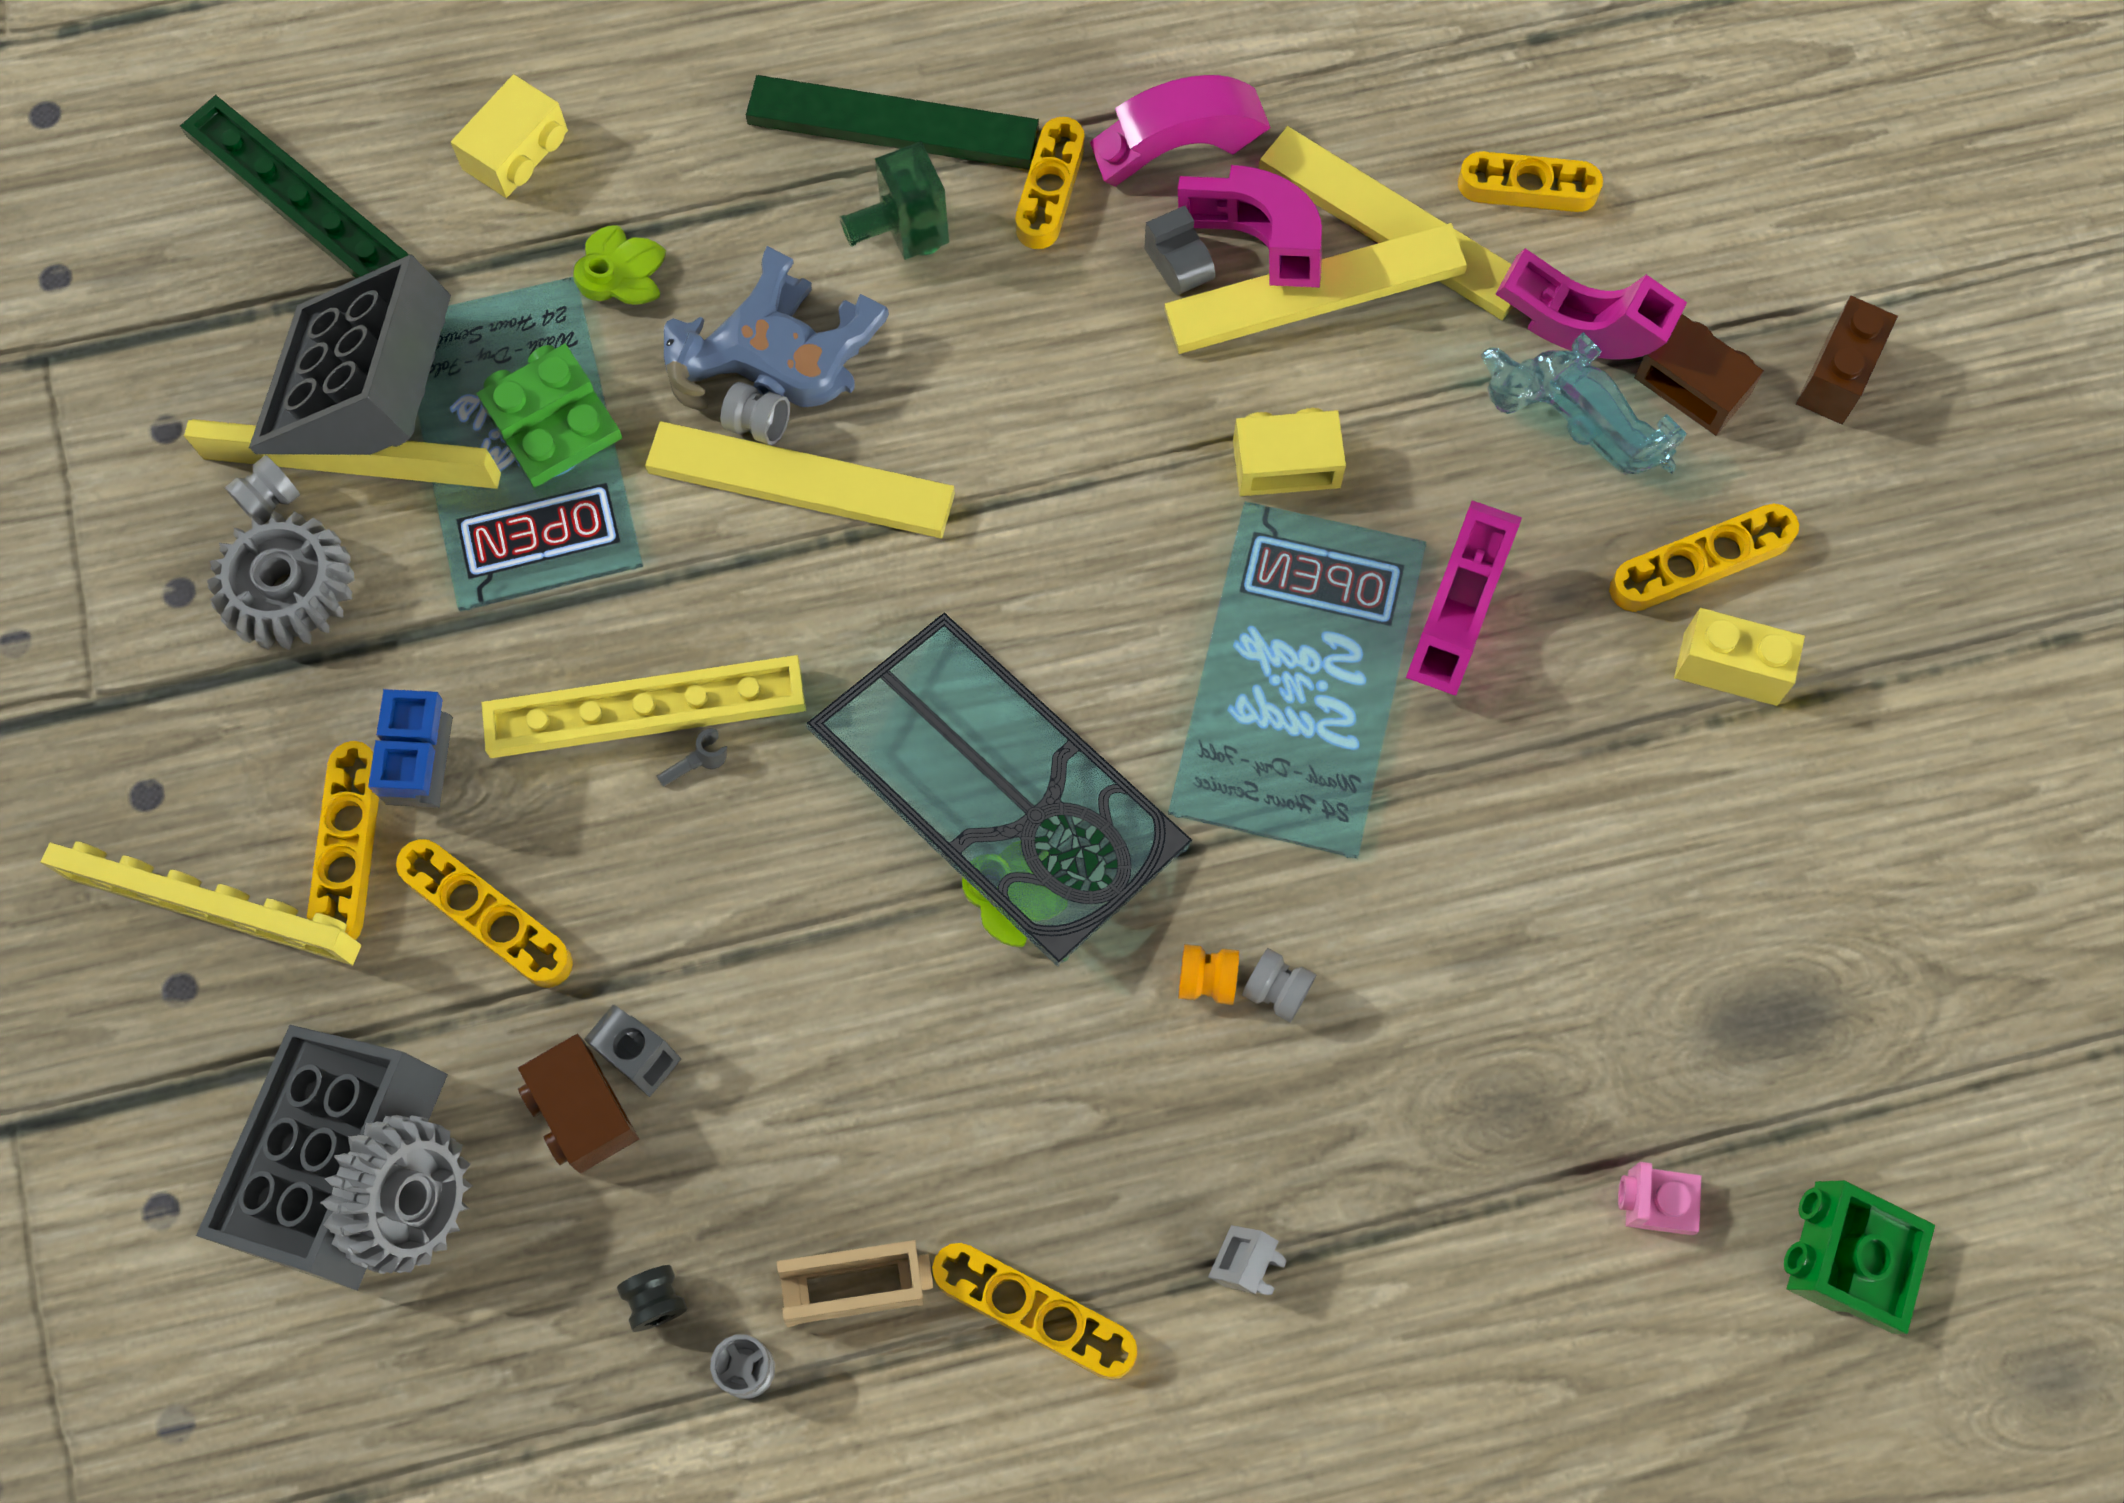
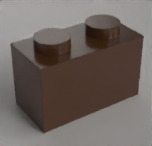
[1796,296,1898,425]
[1634,314,1764,436]
[518,1033,639,1174]

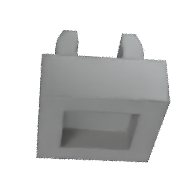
[1208,1225,1287,1295]

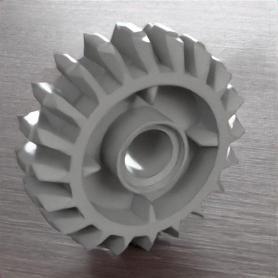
[207,511,355,650]
[320,1115,473,1274]

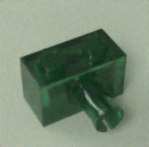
[839,141,949,260]

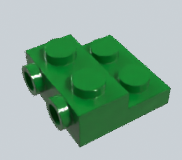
[1784,1180,1935,1334]

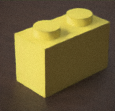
[451,74,568,199]
[1233,408,1346,496]
[1674,608,1805,706]

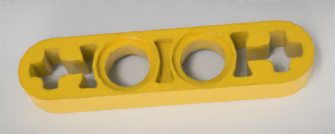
[1609,503,1799,612]
[307,741,379,940]
[396,839,573,988]
[932,1243,1137,1380]

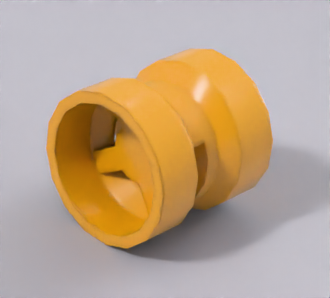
[1178,944,1239,1005]

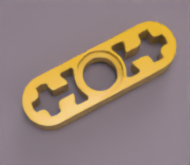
[1015,117,1084,249]
[1458,151,1603,212]

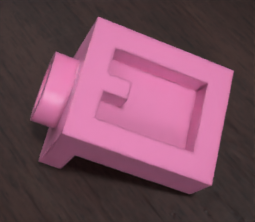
[1618,1162,1702,1235]

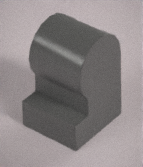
[1144,205,1216,295]
[584,1005,681,1097]

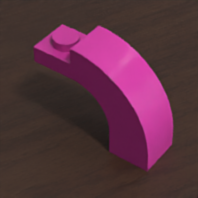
[1090,75,1271,187]
[1177,165,1322,288]
[1496,248,1687,359]
[1406,500,1522,696]

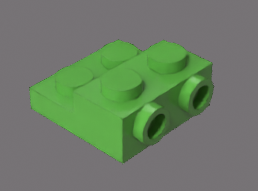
[476,343,623,488]

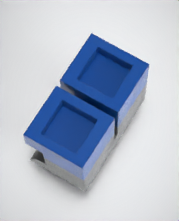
[368,689,453,808]

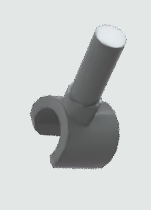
[656,728,727,787]

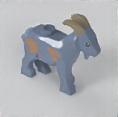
[664,246,889,410]

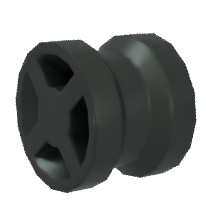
[617,1265,687,1332]

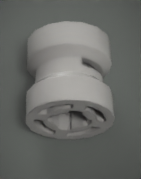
[720,382,790,445]
[225,455,300,524]
[1242,948,1317,1023]
[710,1335,775,1399]

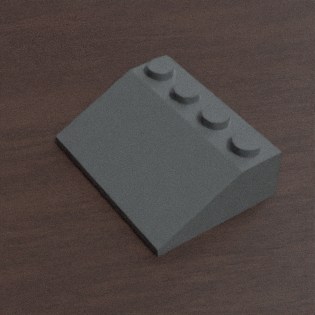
[249,254,451,455]
[196,1025,448,1291]

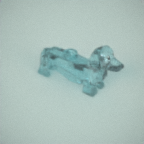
[1481,332,1687,475]

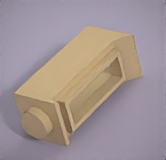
[777,1240,933,1327]

